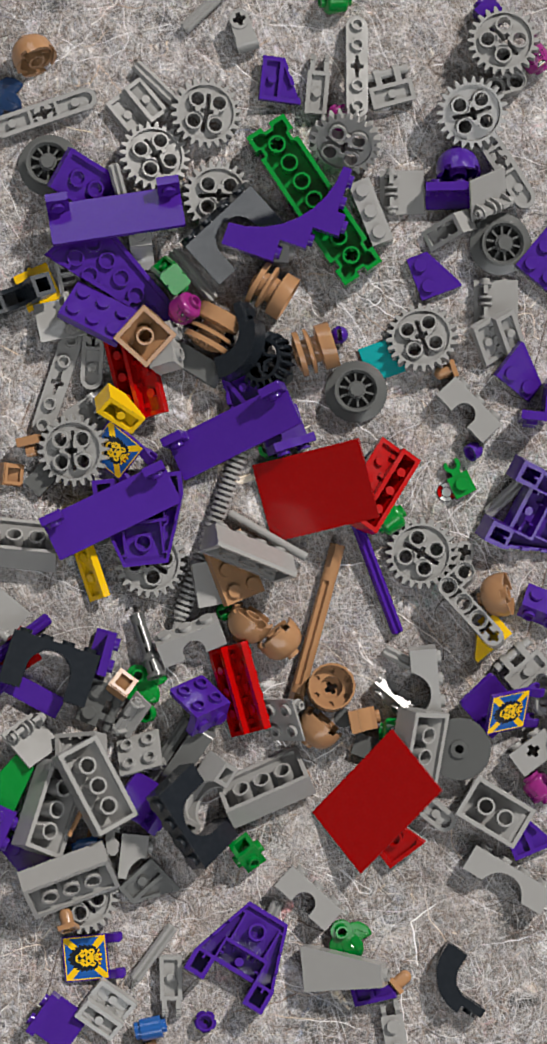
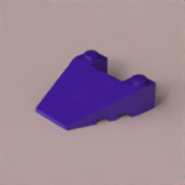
[475,454,547,553]
[92,471,184,568]
[182,901,288,1015]

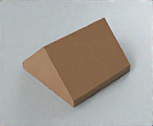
[113,304,177,368]

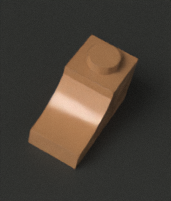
[347,705,381,734]

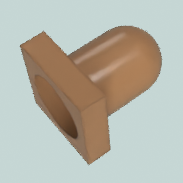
[434,359,459,380]
[57,908,80,935]
[388,970,412,995]

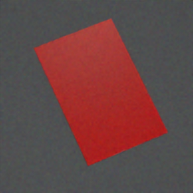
[252,438,380,540]
[312,729,443,874]

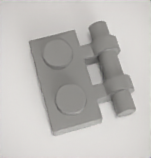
[368,64,417,111]
[493,637,547,690]

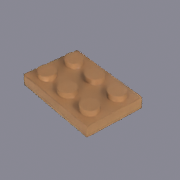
[200,528,265,607]

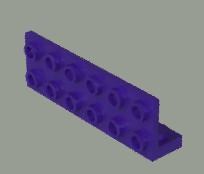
[45,174,186,246]
[160,380,302,480]
[39,460,181,560]

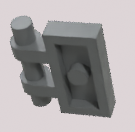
[75,678,126,732]

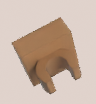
[15,434,43,457]

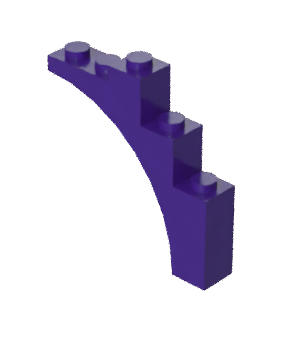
[221,166,355,263]

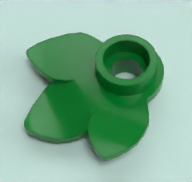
[127,664,167,703]
[329,919,371,956]

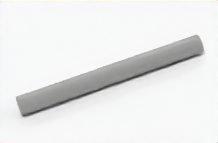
[227,510,309,561]

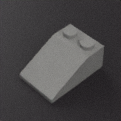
[454,775,537,849]

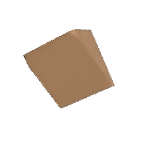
[0,462,25,487]
[106,668,139,702]

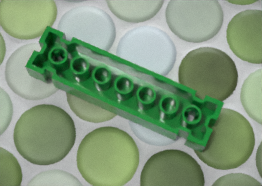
[246,113,382,289]

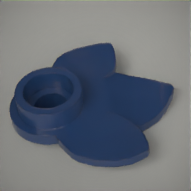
[0,77,23,116]

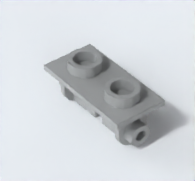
[369,675,415,715]
[111,691,152,739]

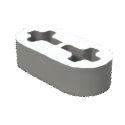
[449,541,474,578]

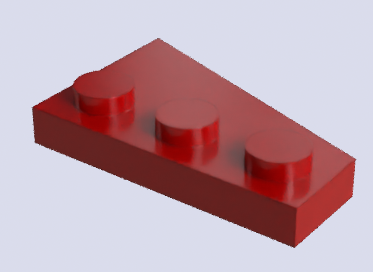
[380,828,426,869]

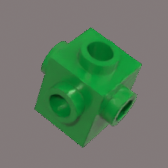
[229,832,266,873]

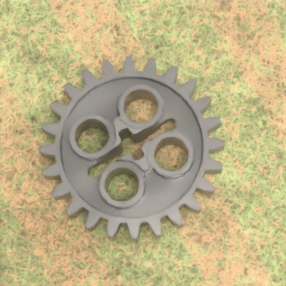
[467,5,540,78]
[435,75,508,149]
[169,77,242,150]
[308,108,381,175]
[118,121,190,191]
[181,160,250,233]
[386,303,459,375]
[37,414,110,487]
[385,517,458,590]
[114,538,187,598]
[51,889,120,934]

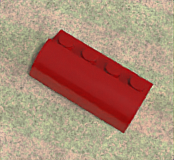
[103,341,169,419]
[350,437,421,535]
[208,641,271,737]

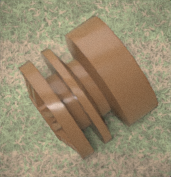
[245,261,301,320]
[184,300,239,355]
[291,322,341,377]
[307,663,355,713]

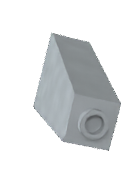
[300,944,390,992]

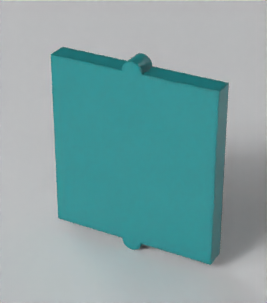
[358,340,406,379]

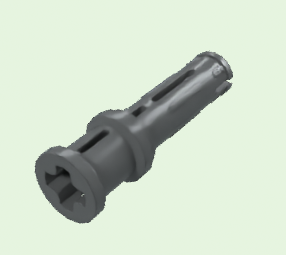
[130,612,166,681]

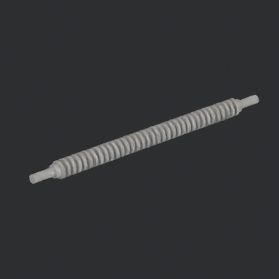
[171,450,251,629]

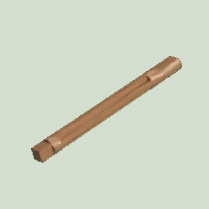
[288,543,345,701]

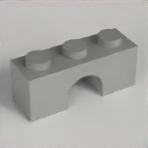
[347,177,394,249]
[435,376,502,444]
[153,612,228,668]
[274,864,343,931]

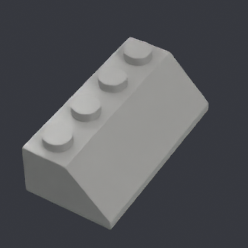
[0,517,58,573]
[199,522,297,583]
[394,707,450,802]
[51,735,139,837]
[217,746,317,829]
[11,759,78,858]
[17,841,120,919]

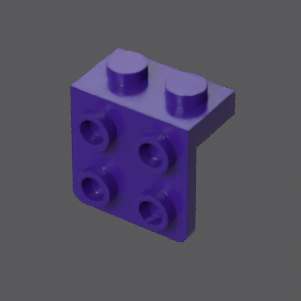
[517,378,547,428]
[264,403,316,457]
[459,673,507,739]
[170,675,231,737]
[124,772,163,836]
[26,991,85,1044]

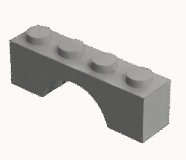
[408,644,445,712]
[184,750,239,834]
[461,843,547,914]

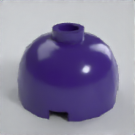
[436,146,480,182]

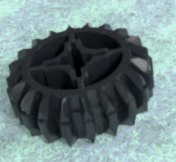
[244,331,296,390]

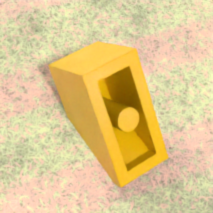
[94,383,145,434]
[473,613,512,662]

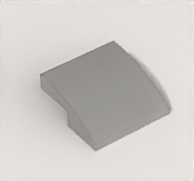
[104,77,168,135]
[469,308,527,366]
[190,561,223,608]
[74,976,138,1041]

